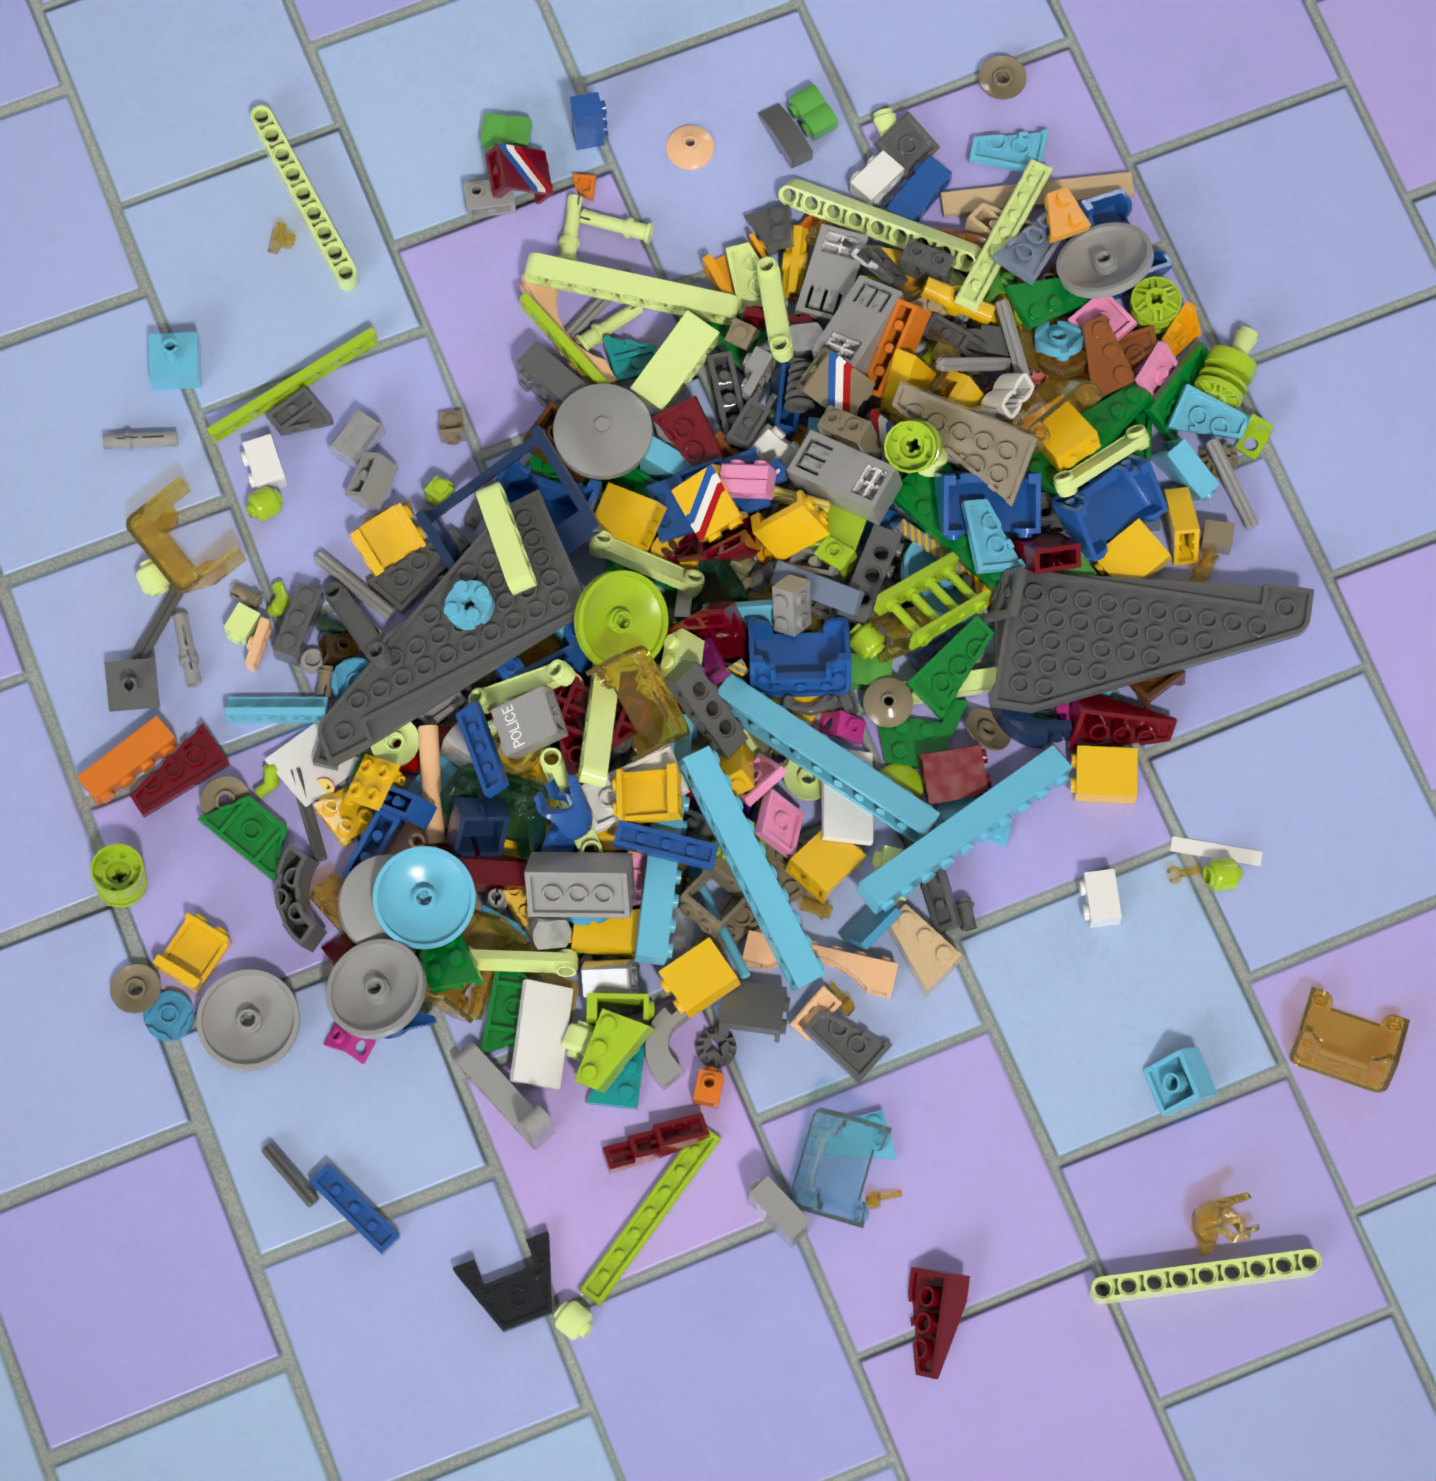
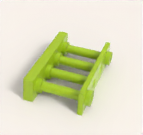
[873,551,991,650]

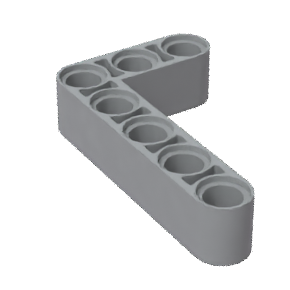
[452,1042,555,1150]

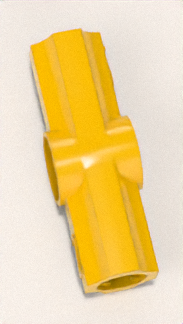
[782,225,808,300]
[920,276,996,325]

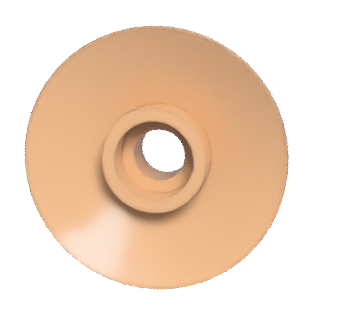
[666,125,714,170]

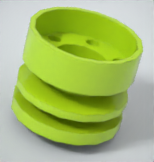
[1128,276,1182,339]
[1194,345,1258,408]
[884,419,943,473]
[90,843,148,908]

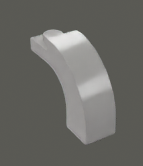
[645,1007,690,1091]

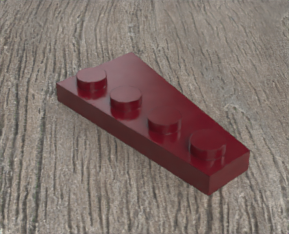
[651,396,725,467]
[130,723,230,818]

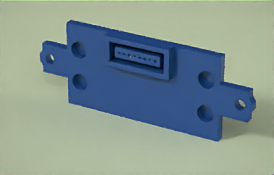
[647,447,787,544]

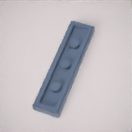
[770,560,865,616]

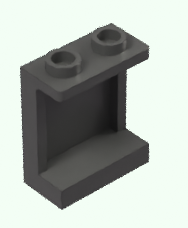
[718,981,790,1043]

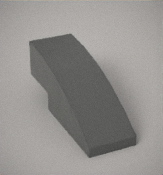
[758,104,813,169]

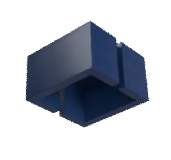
[446,797,511,856]

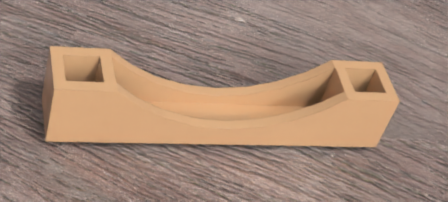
[519,274,617,386]
[742,929,898,999]

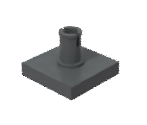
[105,658,160,712]

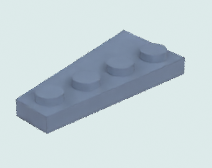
[991,211,1061,285]

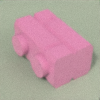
[720,460,776,499]

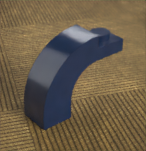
[990,683,1072,749]

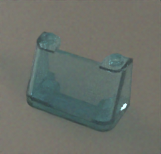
[789,1107,892,1228]

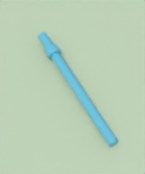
[685,865,750,979]

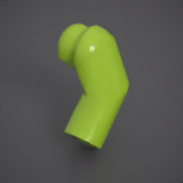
[253,763,280,800]

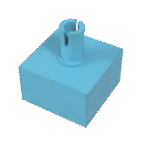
[148,332,202,391]

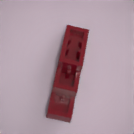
[602,1112,710,1174]

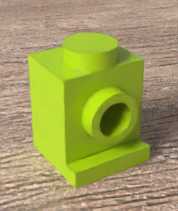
[424,476,456,514]

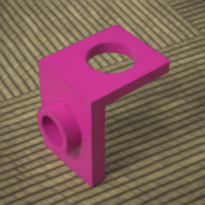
[818,710,866,745]
[323,1022,375,1064]

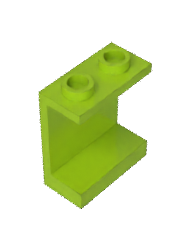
[586,993,655,1027]

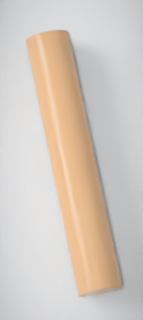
[418,725,445,846]

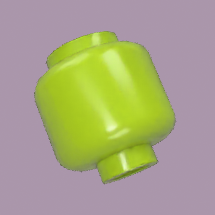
[245,486,284,522]
[849,623,885,660]
[1203,857,1243,892]

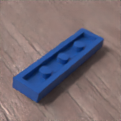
[456,701,510,798]
[612,820,719,871]
[309,1164,400,1255]

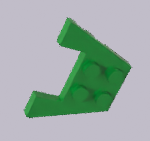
[878,697,968,770]

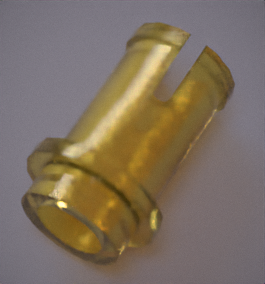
[799,895,833,920]

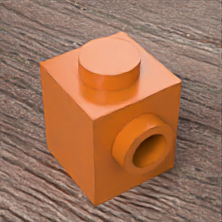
[693,1067,725,1109]

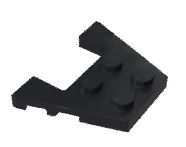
[453,1231,553,1333]

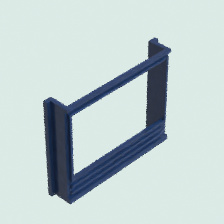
[415,425,605,570]

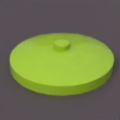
[574,570,668,672]

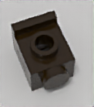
[318,633,359,665]

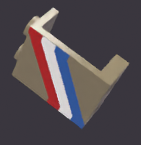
[795,346,875,416]

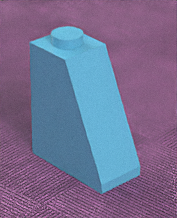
[640,436,692,481]
[1151,438,1220,501]

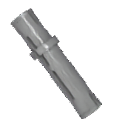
[103,430,178,450]
[173,613,202,688]

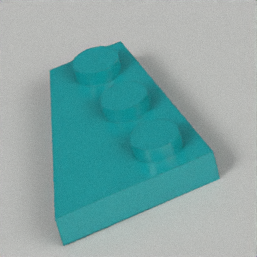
[586,1041,646,1110]

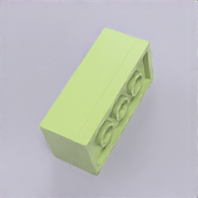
[630,310,720,416]

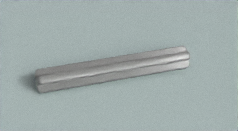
[565,267,635,341]
[995,299,1032,381]
[936,357,1011,372]
[1205,438,1259,530]
[314,551,394,620]

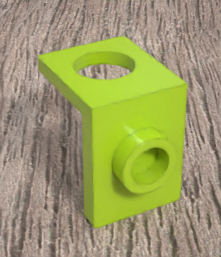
[1235,414,1274,460]
[814,535,859,581]

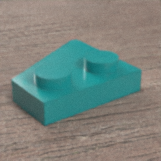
[602,335,658,382]

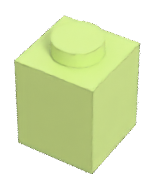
[224,602,261,646]

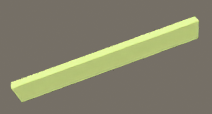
[954,159,1053,313]

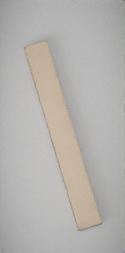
[940,172,1135,218]

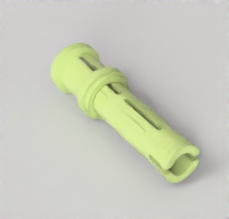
[557,195,583,261]
[580,209,654,244]
[574,305,644,352]

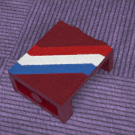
[485,143,553,204]

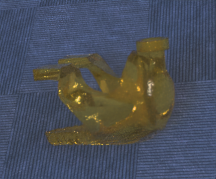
[868,597,931,664]
[1190,1192,1260,1255]

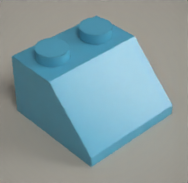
[1143,1047,1218,1117]

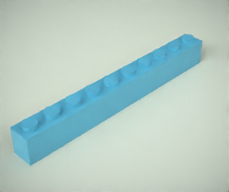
[717,673,941,843]
[634,712,698,965]
[857,745,1072,915]
[677,746,825,991]

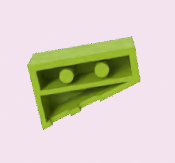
[574,1008,655,1093]

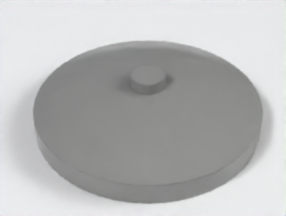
[1056,222,1154,299]
[553,384,652,480]
[337,854,415,951]
[326,939,427,1039]
[196,969,300,1072]

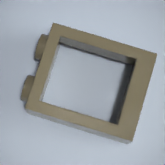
[817,405,884,459]
[677,856,748,938]

